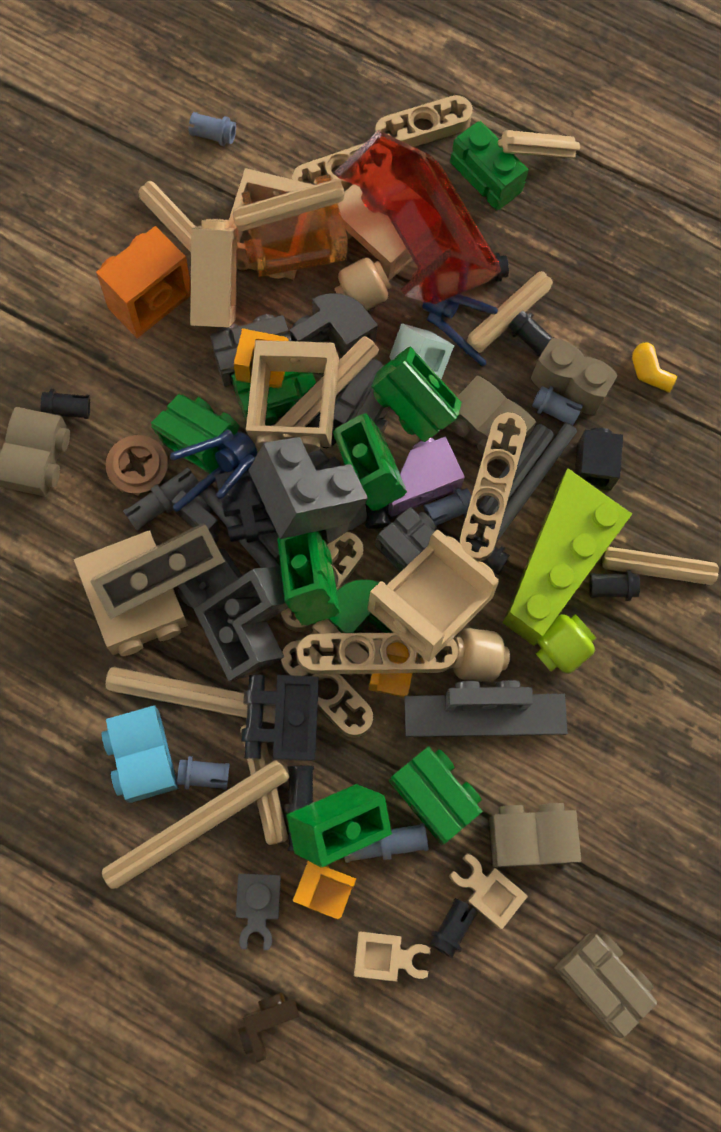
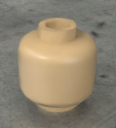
[334,258,392,311]
[447,628,510,682]

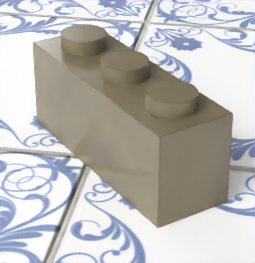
[91,523,225,619]

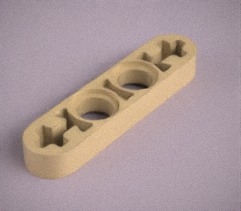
[459,412,527,562]
[297,633,458,674]

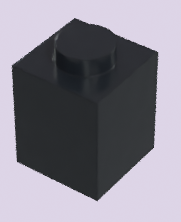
[575,428,623,491]

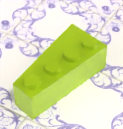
[502,469,632,646]

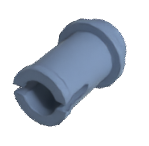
[189,112,236,146]
[532,386,583,426]
[423,488,472,527]
[177,756,230,790]

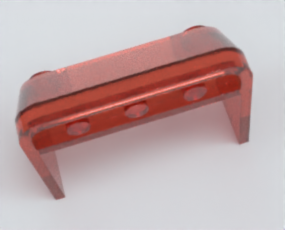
[335,130,501,304]

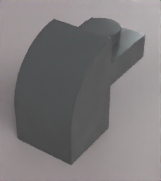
[290,293,378,356]

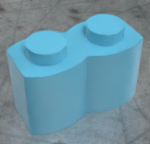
[102,705,178,803]

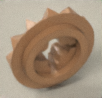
[106,435,169,496]

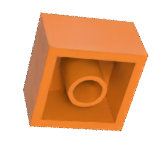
[96,226,191,338]

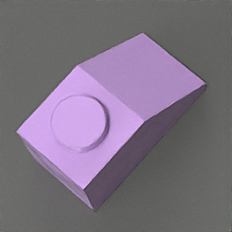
[388,437,465,517]

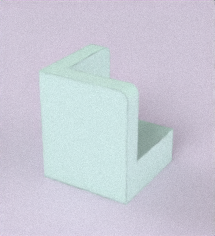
[390,324,454,379]

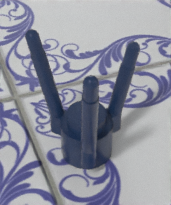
[422,282,498,366]
[170,429,258,512]

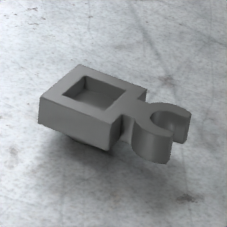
[236,874,281,950]

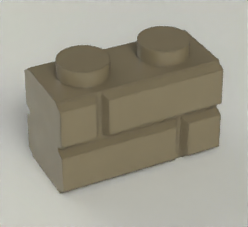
[554,933,658,1039]

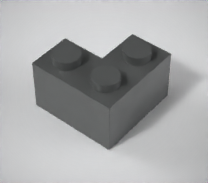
[249,437,368,539]
[194,567,289,681]

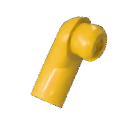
[632,343,677,393]

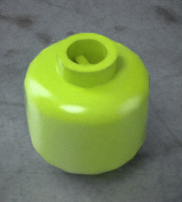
[535,614,596,674]

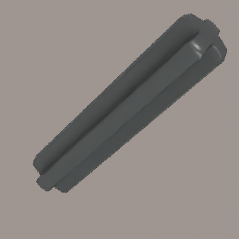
[478,424,554,516]

